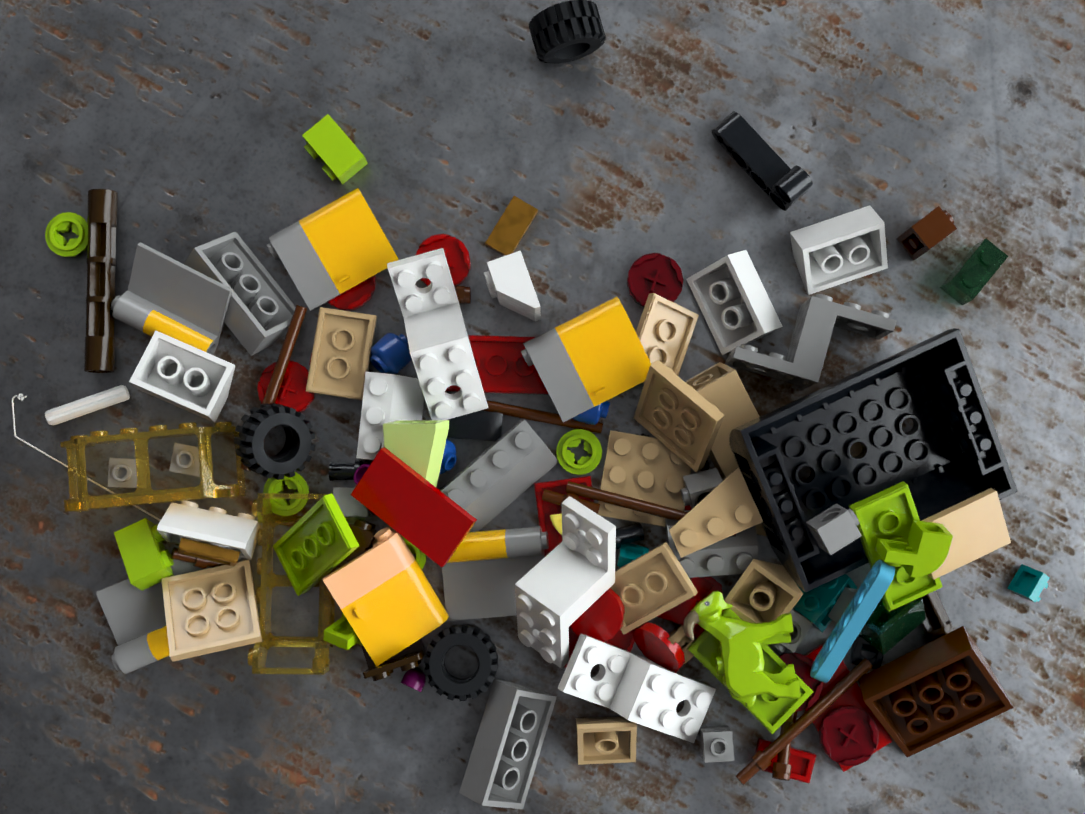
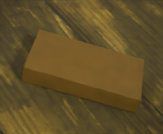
[485,196,538,256]
[178,537,240,567]

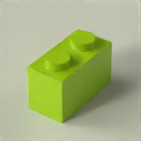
[302,114,368,185]
[114,518,174,591]

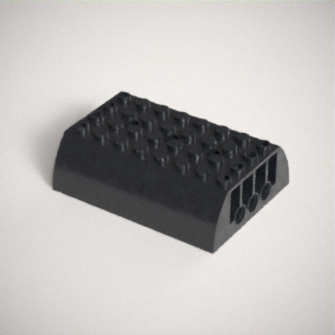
[729,328,1018,593]

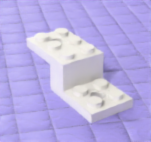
[558,633,716,743]

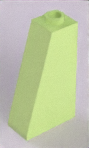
[383,420,449,529]

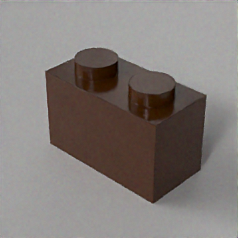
[897,206,957,261]

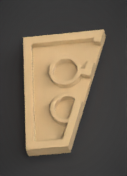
[669,467,763,558]

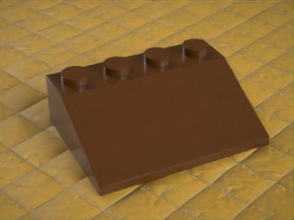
[859,626,1014,757]

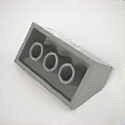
[184,231,305,356]
[439,419,559,532]
[459,679,557,809]

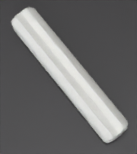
[45,385,130,426]

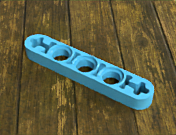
[810,560,895,683]

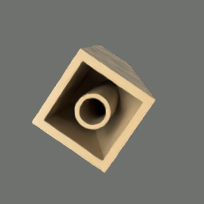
[685,362,760,480]

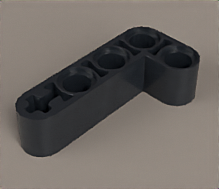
[712,111,813,211]

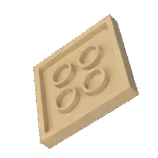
[634,360,725,473]
[598,430,691,527]
[161,560,262,662]

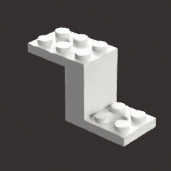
[387,248,488,420]
[515,496,616,669]

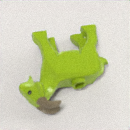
[683,591,801,707]

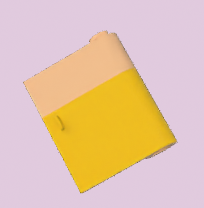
[322,527,449,667]

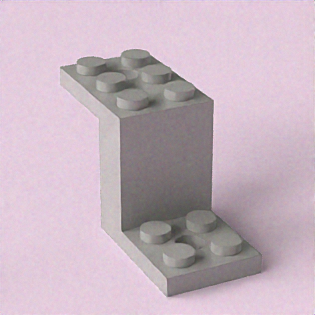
[725,294,897,388]

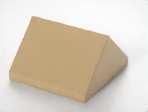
[724,559,803,623]
[576,716,637,765]

